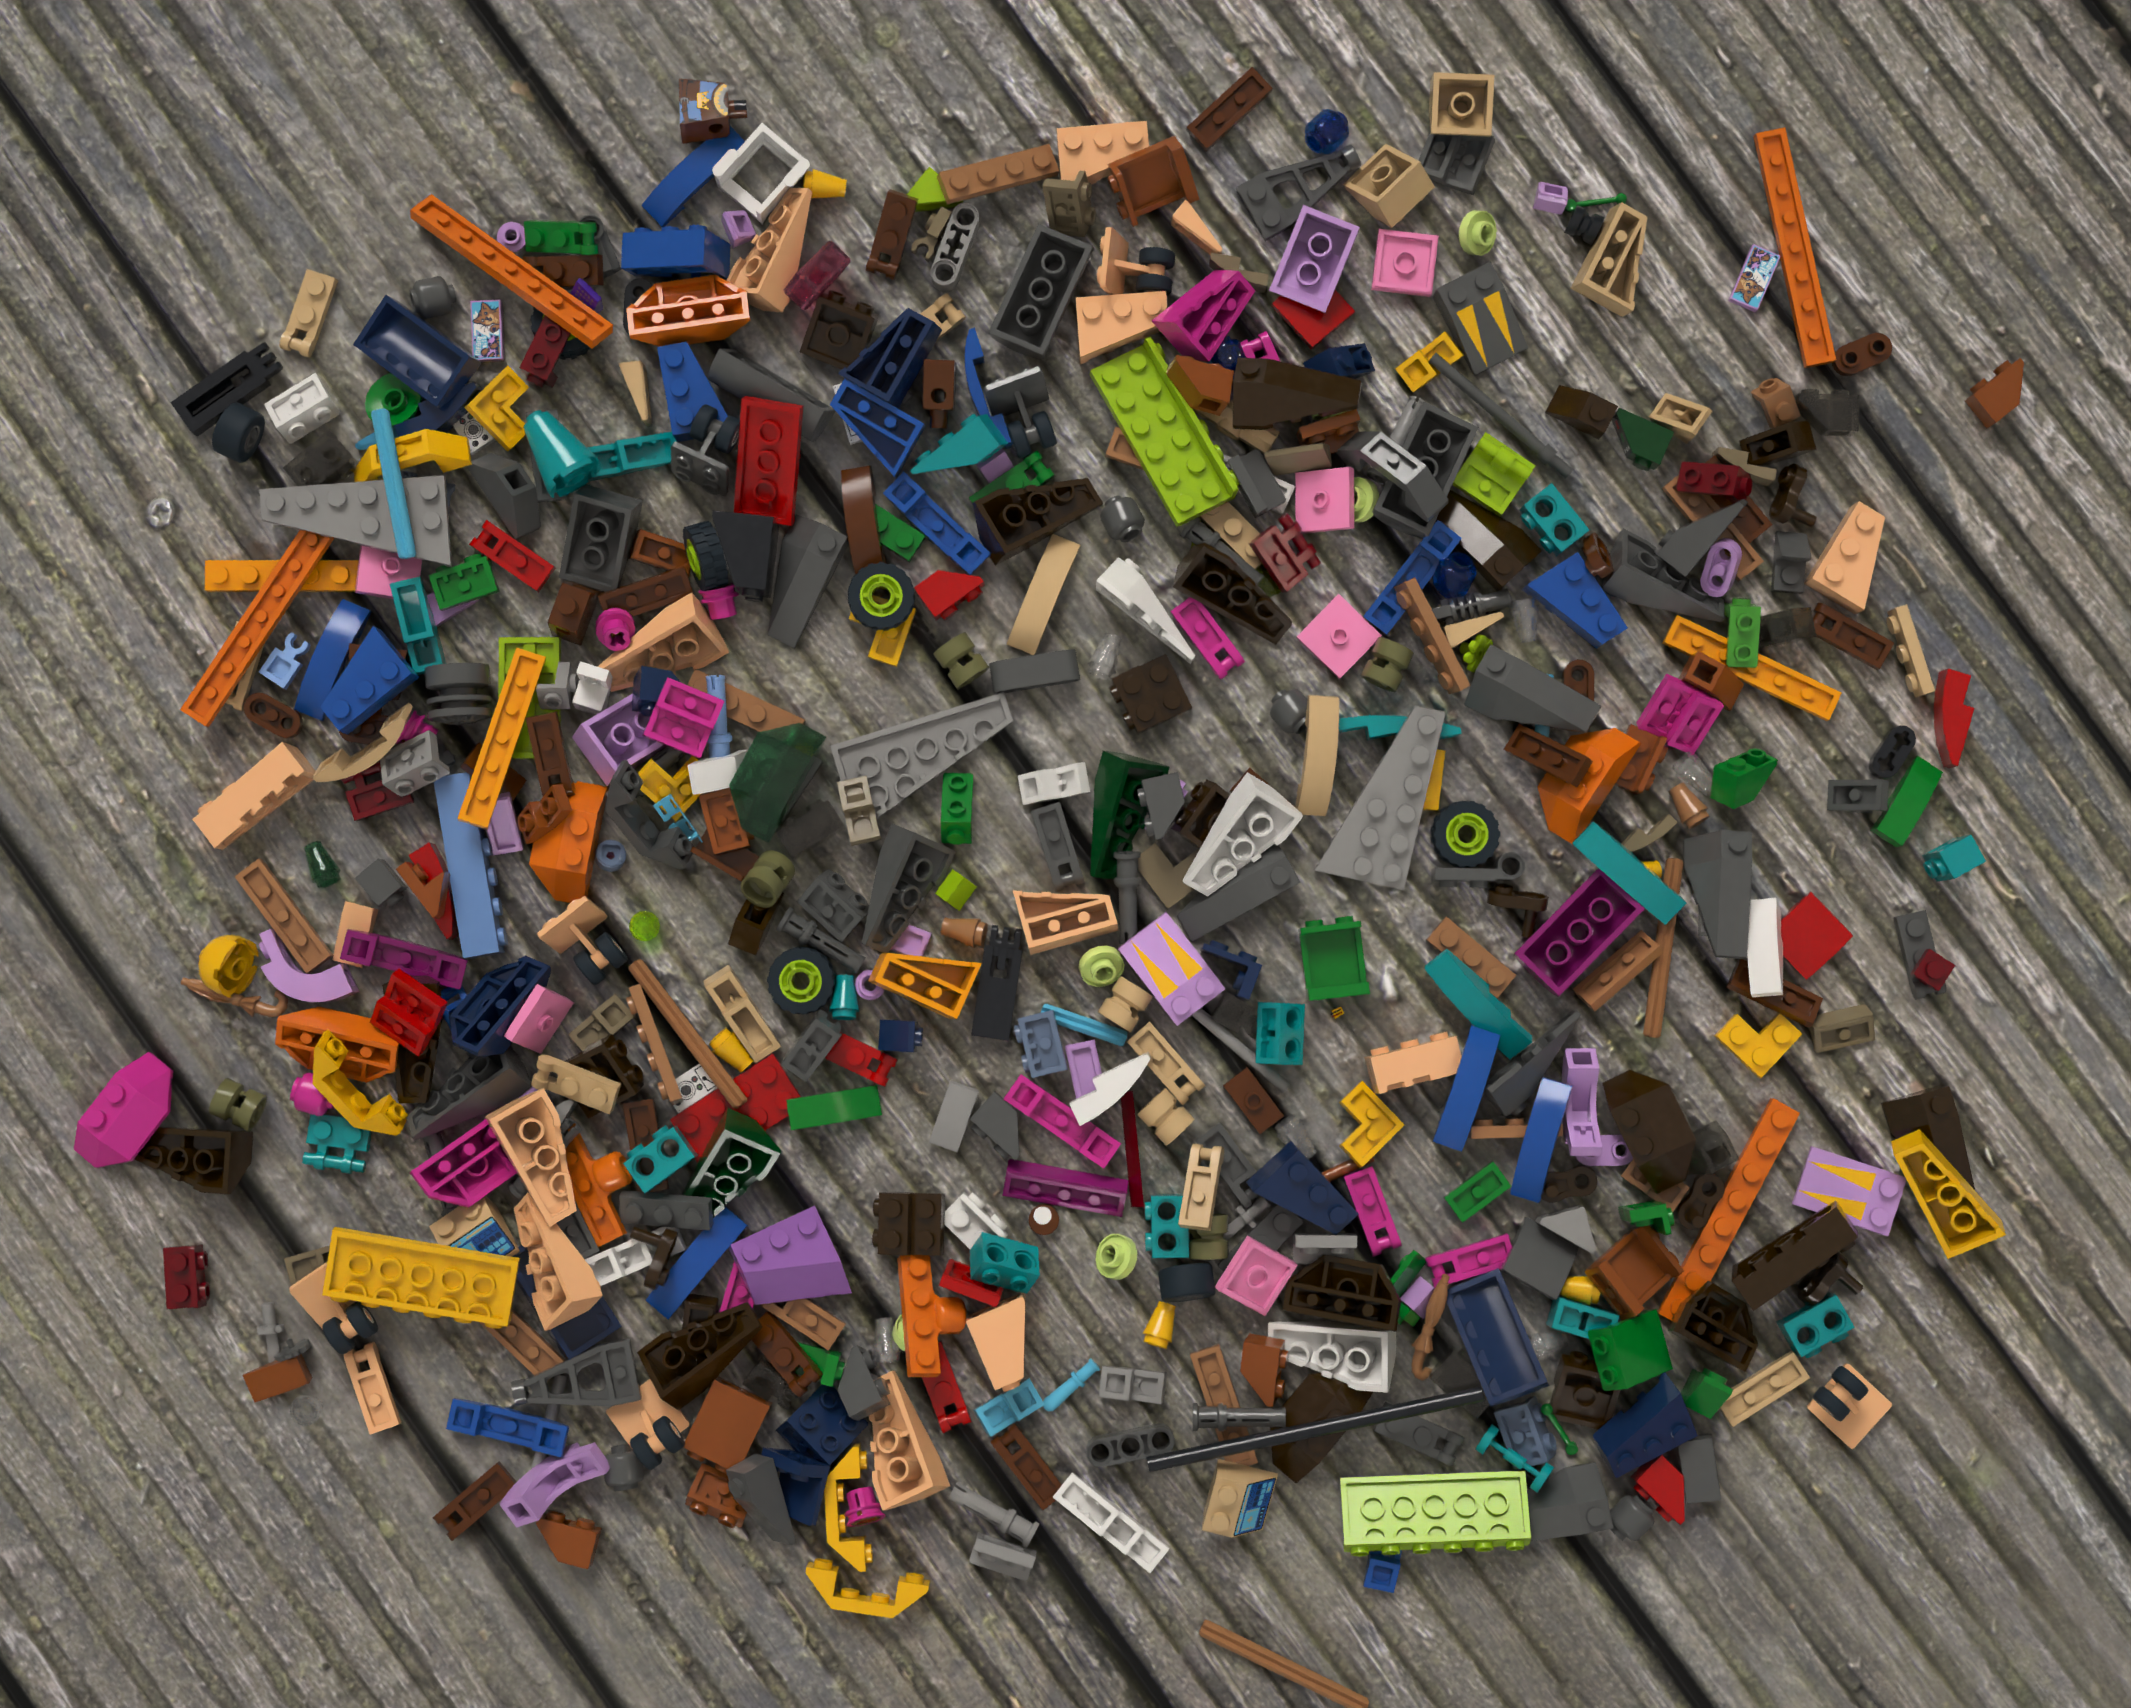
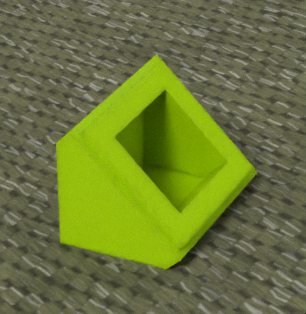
[935,869,977,911]

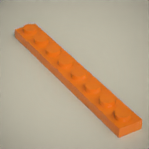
[1753,127,1836,368]
[410,194,613,349]
[180,530,334,728]
[1657,1098,1800,1321]

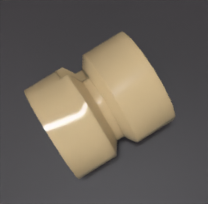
[1098,976,1153,1033]
[1137,1088,1195,1146]

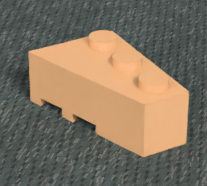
[1057,121,1149,185]
[1075,291,1167,365]
[1804,501,1885,615]
[1013,890,1118,955]
[1364,1031,1461,1094]

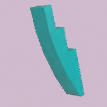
[586,432,677,482]
[1339,715,1462,740]
[1572,821,1686,925]
[1425,949,1532,1059]

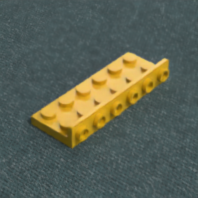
[322,1227,520,1329]

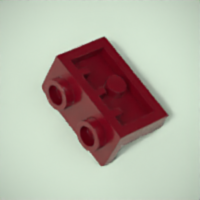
[163,1244,210,1309]

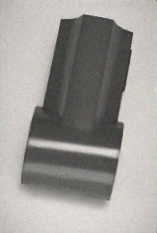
[579,215,621,278]

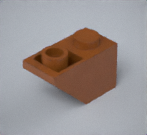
[1166,355,1234,416]
[1964,358,2024,428]
[1678,651,1744,711]
[1240,1333,1289,1407]
[536,1510,602,1569]

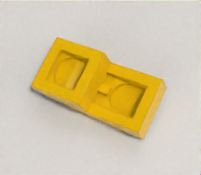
[1395,331,1465,393]

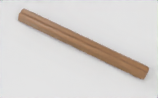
[1643,858,1684,1038]
[628,959,747,1109]
[1199,1620,1369,1708]

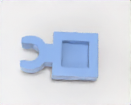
[259,632,311,690]

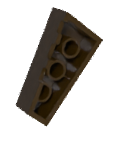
[1732,1200,1858,1311]

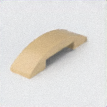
[1007,534,1081,655]
[1296,695,1339,816]
[312,702,413,782]

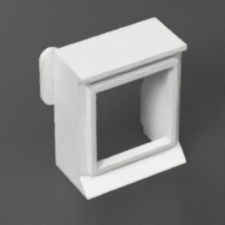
[712,123,810,225]

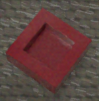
[1910,949,1955,991]

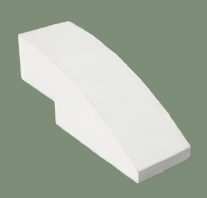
[1747,898,1783,998]
[1069,1052,1151,1126]

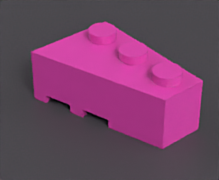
[1152,270,1256,362]

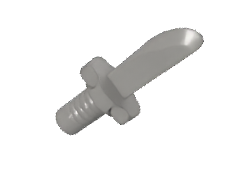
[1223,1197,1271,1240]
[257,1302,285,1363]

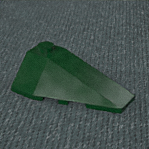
[1090,751,1170,879]
[682,1108,781,1218]

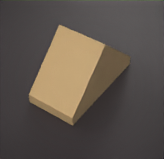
[1649,393,1712,444]

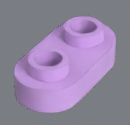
[1700,538,1742,597]
[1574,1134,1633,1166]

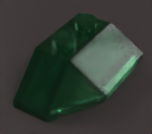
[729,723,827,843]

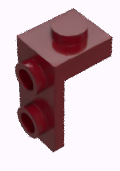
[519,315,571,388]
[1676,461,1752,503]

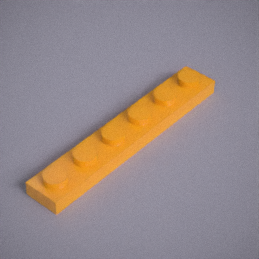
[205,560,359,592]
[1662,615,1842,721]
[457,647,546,830]

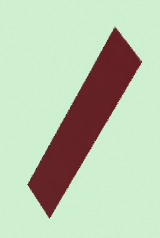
[1121,1091,1144,1207]

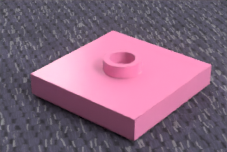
[1371,229,1439,297]
[1295,467,1354,534]
[355,545,422,599]
[1296,594,1382,679]
[504,984,574,1054]
[1215,1235,1298,1316]

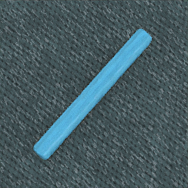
[371,409,416,559]

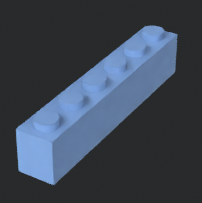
[434,772,508,959]

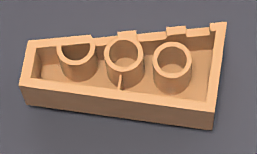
[192,742,316,850]

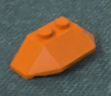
[626,275,750,346]
[1537,728,1641,845]
[529,781,609,903]
[275,1006,399,1083]

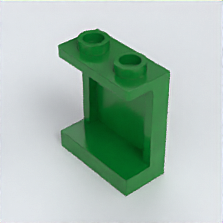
[1298,916,1370,1001]
[1588,1309,1673,1391]

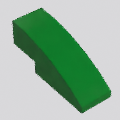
[1870,755,1943,847]
[786,1085,882,1130]

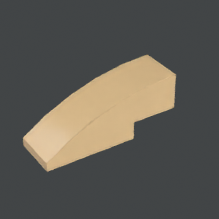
[703,965,781,1063]

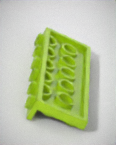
[1089,336,1239,527]
[1340,1471,1531,1557]

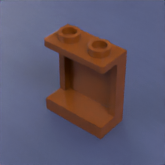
[1107,136,1200,227]
[1584,1225,1684,1320]
[683,1376,773,1474]

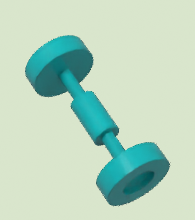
[1475,1424,1555,1493]

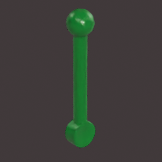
[1565,193,1627,212]
[1541,1403,1578,1455]

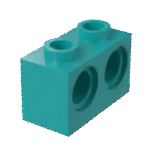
[1519,483,1589,557]
[1922,834,1986,882]
[1255,1002,1305,1065]
[623,1125,698,1193]
[1145,1194,1189,1258]
[970,1232,1040,1294]
[1776,1292,1855,1358]
[1546,1296,1619,1339]

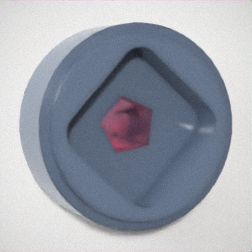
[595,840,626,872]

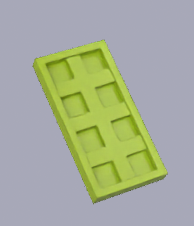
[498,637,561,759]

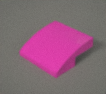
[1636,674,1724,755]
[642,677,724,759]

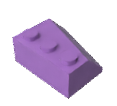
[729,1206,852,1305]

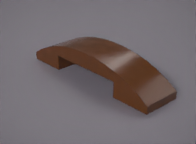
[841,465,886,575]

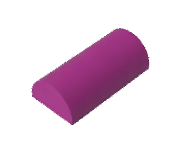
[1514,868,1645,997]

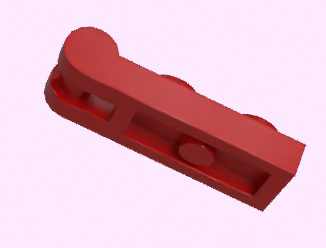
[469,520,556,593]
[825,1032,898,1087]
[922,1340,972,1433]

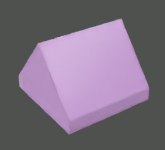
[1533,182,1568,215]
[721,210,756,248]
[975,449,1014,484]
[1400,1276,1435,1319]

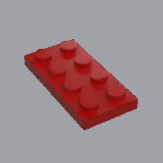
[733,396,804,526]
[670,1053,801,1163]

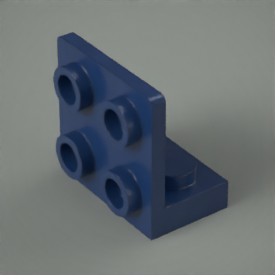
[1200,940,1262,1000]
[776,1385,868,1465]
[761,1448,830,1526]

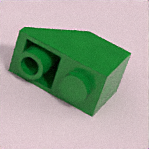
[1710,749,1778,809]
[1681,1367,1733,1419]

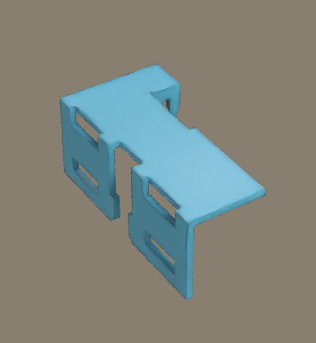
[653,794,703,843]

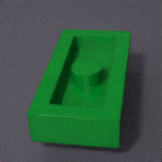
[875,504,926,563]
[1443,1161,1512,1223]

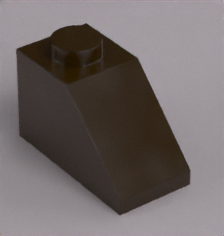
[1545,385,1618,440]
[1739,421,1817,466]
[728,892,784,956]

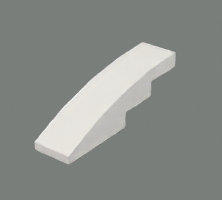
[585,1226,687,1287]
[1053,1472,1170,1573]

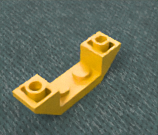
[354,429,472,482]
[313,1029,408,1136]
[824,1443,873,1572]
[805,1558,930,1618]

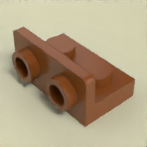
[1296,409,1360,454]
[1615,724,1668,795]
[699,787,755,855]
[685,1463,747,1528]

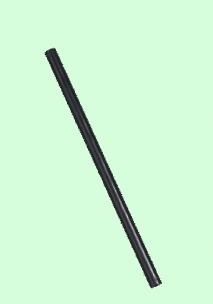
[1146,1386,1484,1472]

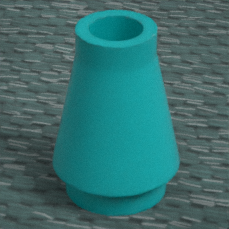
[829,975,860,1020]

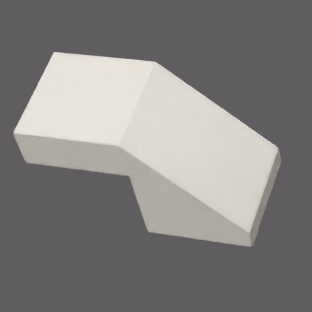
[572,661,613,715]
[687,750,754,795]
[1018,762,1090,805]

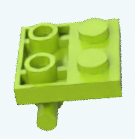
[1452,432,1536,517]

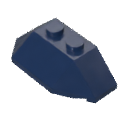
[449,956,551,1057]

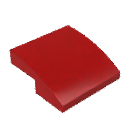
[1271,290,1355,350]
[1781,891,1853,980]
[370,969,448,1057]

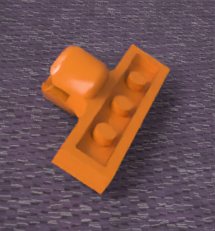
[565,1123,633,1247]
[897,1255,966,1377]

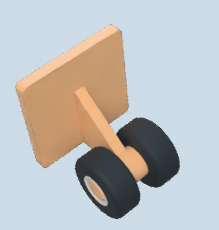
[1097,227,1175,296]
[537,896,628,985]
[289,1262,378,1354]
[1807,1363,1892,1449]
[606,1379,690,1470]

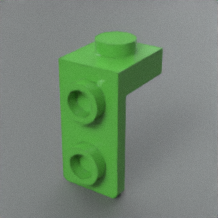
[1724,598,1761,668]

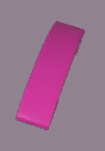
[1003,1074,1121,1169]

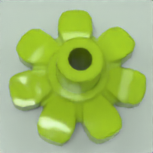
[1459,634,1493,673]

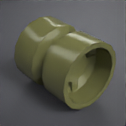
[933,632,989,690]
[1360,637,1414,692]
[741,850,795,908]
[209,1078,267,1132]
[1189,1214,1228,1260]

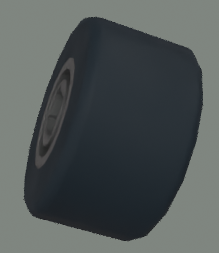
[212,402,265,463]
[1158,1263,1215,1302]

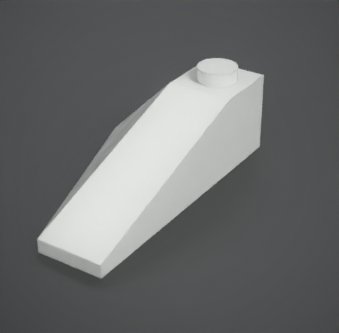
[1096,557,1195,664]
[1183,772,1303,897]
[1268,1321,1396,1393]

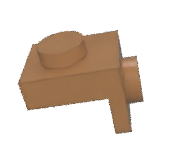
[1751,378,1801,429]

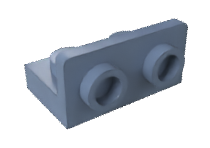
[1014,1010,1068,1078]
[1494,1396,1557,1471]

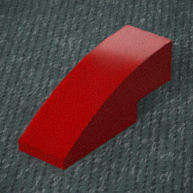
[1933,669,1975,769]
[408,842,458,940]

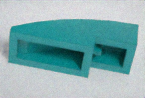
[390,577,446,675]

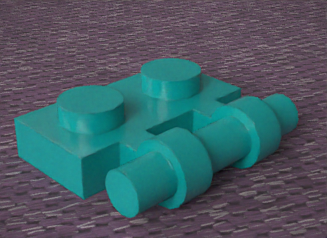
[302,1114,372,1174]

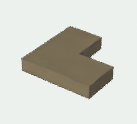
[1138,843,1199,910]

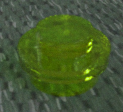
[629,911,660,941]

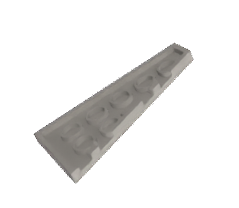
[259,475,452,567]
[830,692,1013,819]
[1314,705,1445,890]

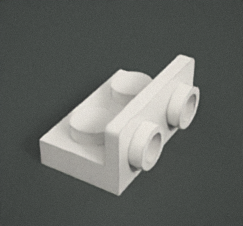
[264,373,341,444]
[944,1192,1008,1249]

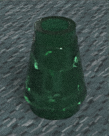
[304,841,341,888]

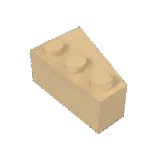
[1570,202,1647,317]

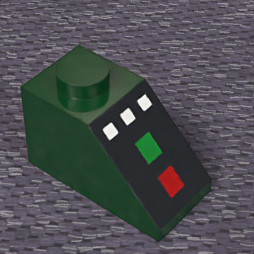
[1612,408,1674,471]

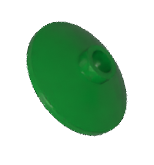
[365,373,422,428]

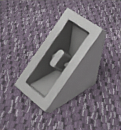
[1535,1205,1596,1254]

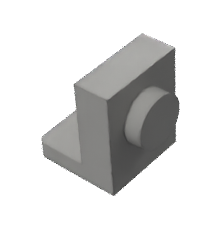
[536,662,578,709]

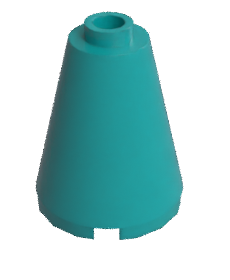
[523,410,602,498]

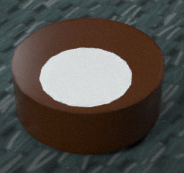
[1029,1204,1059,1235]

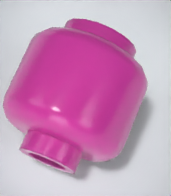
[290,1073,335,1116]

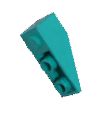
[910,414,1008,474]

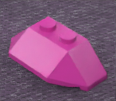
[74,1052,173,1168]
[410,1119,517,1208]

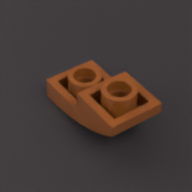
[517,784,572,844]

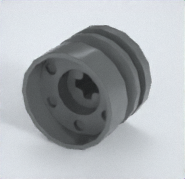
[424,663,493,725]

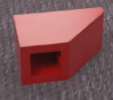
[914,570,985,621]
[1630,1455,1685,1525]

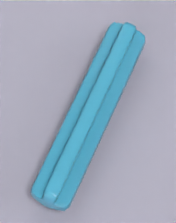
[1041,1004,1128,1046]

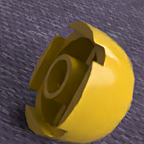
[198,935,259,998]

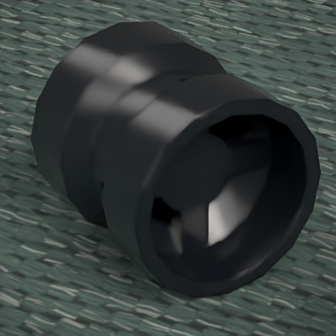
[1564,205,1605,245]

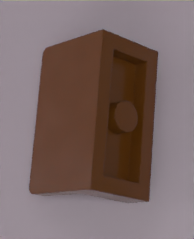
[690,829,759,882]

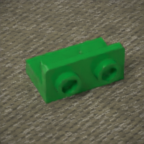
[428,554,500,611]
[1618,1200,1674,1235]

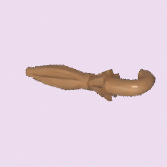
[181,977,288,1018]
[1411,1274,1450,1381]

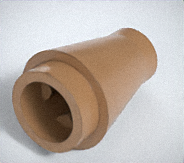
[1669,782,1710,829]
[941,917,988,948]

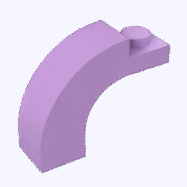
[259,929,359,1003]
[1562,1048,1602,1156]
[500,1442,610,1528]

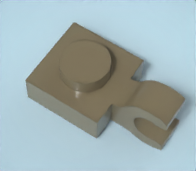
[911,206,952,262]

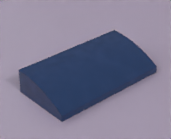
[353,295,482,409]
[512,1245,622,1360]
[1446,1268,1549,1406]

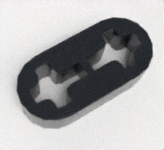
[1869,726,1916,779]

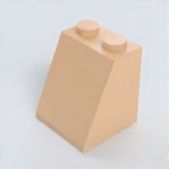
[966,1293,1026,1392]

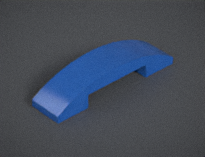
[642,126,745,227]
[965,327,1012,449]
[883,471,991,575]
[1363,520,1462,635]
[294,599,372,721]
[1432,1025,1501,1152]
[1510,1077,1573,1203]
[646,1206,748,1320]
[446,1398,569,1457]

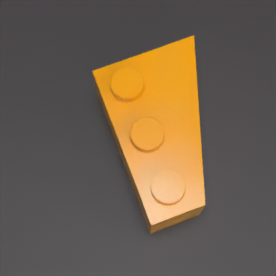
[868,953,982,1019]

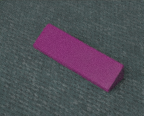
[1002,1159,1128,1217]

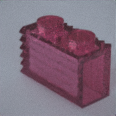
[783,241,851,310]

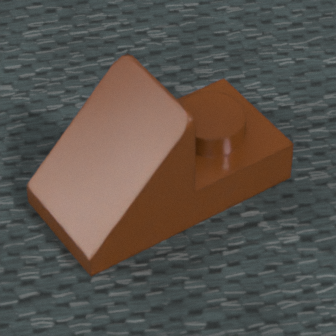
[396,861,450,919]

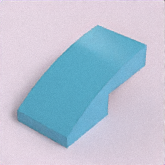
[973,1378,1045,1437]

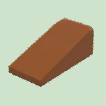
[628,529,691,577]
[242,1354,313,1403]

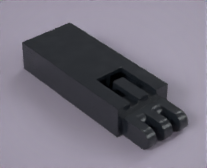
[170,342,283,437]
[971,925,1023,1041]

